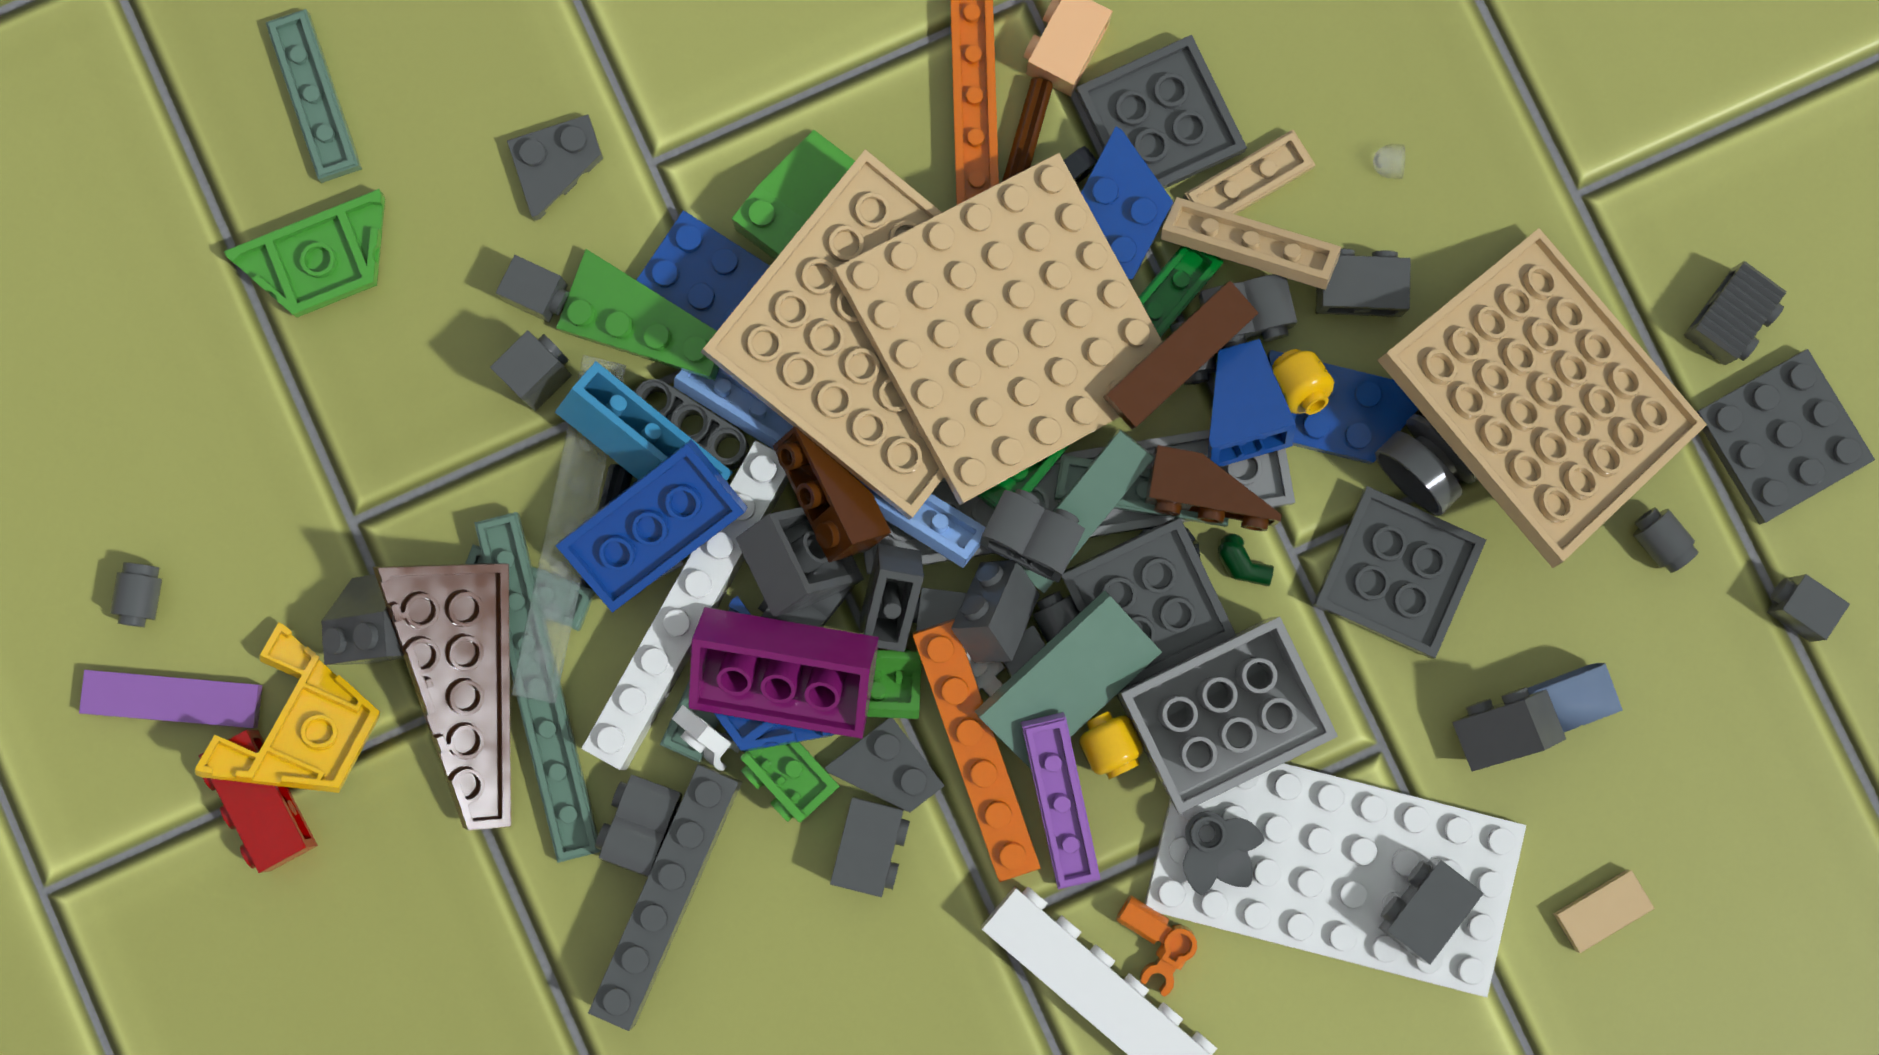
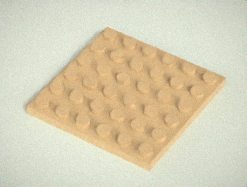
[701,149,944,519]
[832,153,1162,505]
[1377,228,1707,568]

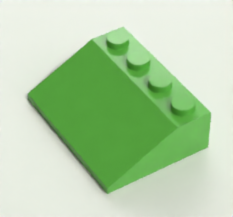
[732,130,855,260]

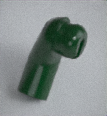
[1218,533,1274,587]

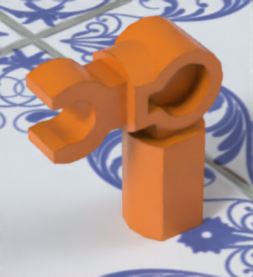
[1116,895,1197,997]

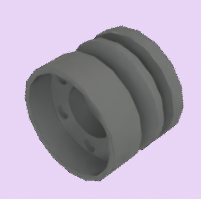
[1375,409,1477,516]

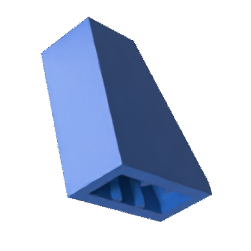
[1207,339,1296,467]

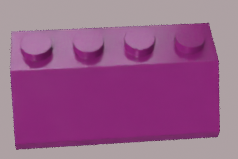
[688,607,879,739]

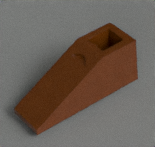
[773,426,891,563]
[1145,445,1282,531]

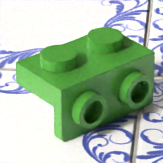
[867,648,922,719]
[740,742,840,823]

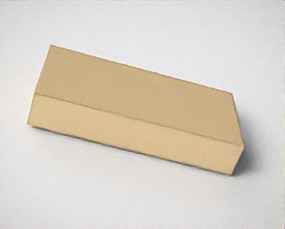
[1553,870,1655,953]

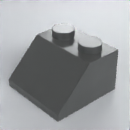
[736,507,864,617]
[321,574,404,665]

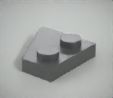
[507,114,603,221]
[825,718,944,813]

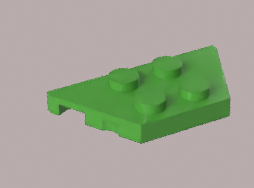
[224,189,385,318]

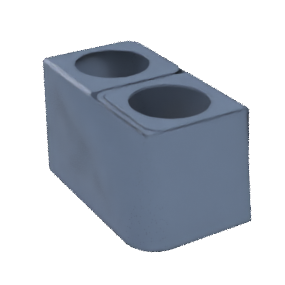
[1527,663,1623,732]

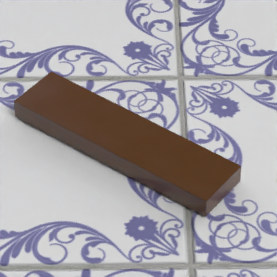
[1103,281,1259,429]

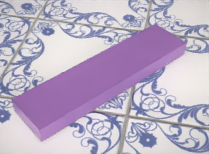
[79,670,263,728]
[1021,712,1101,889]

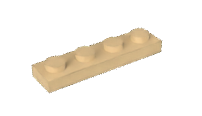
[1161,197,1341,290]

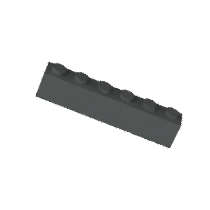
[588,764,742,1031]

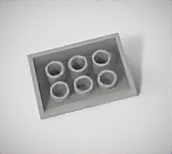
[1117,616,1338,814]

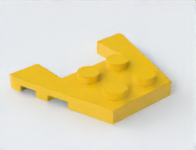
[195,622,380,793]

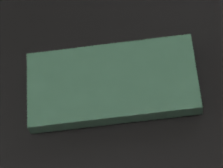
[975,590,1162,769]

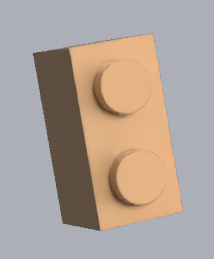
[1023,0,1113,97]

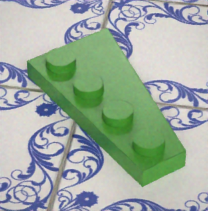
[556,249,720,381]

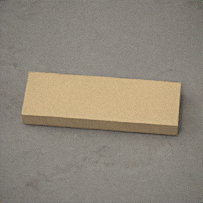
[1183,130,1315,215]

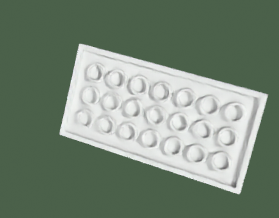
[1145,763,1527,997]

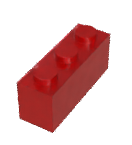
[198,730,318,873]

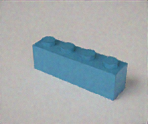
[555,361,733,481]

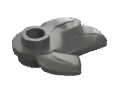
[1183,811,1265,895]

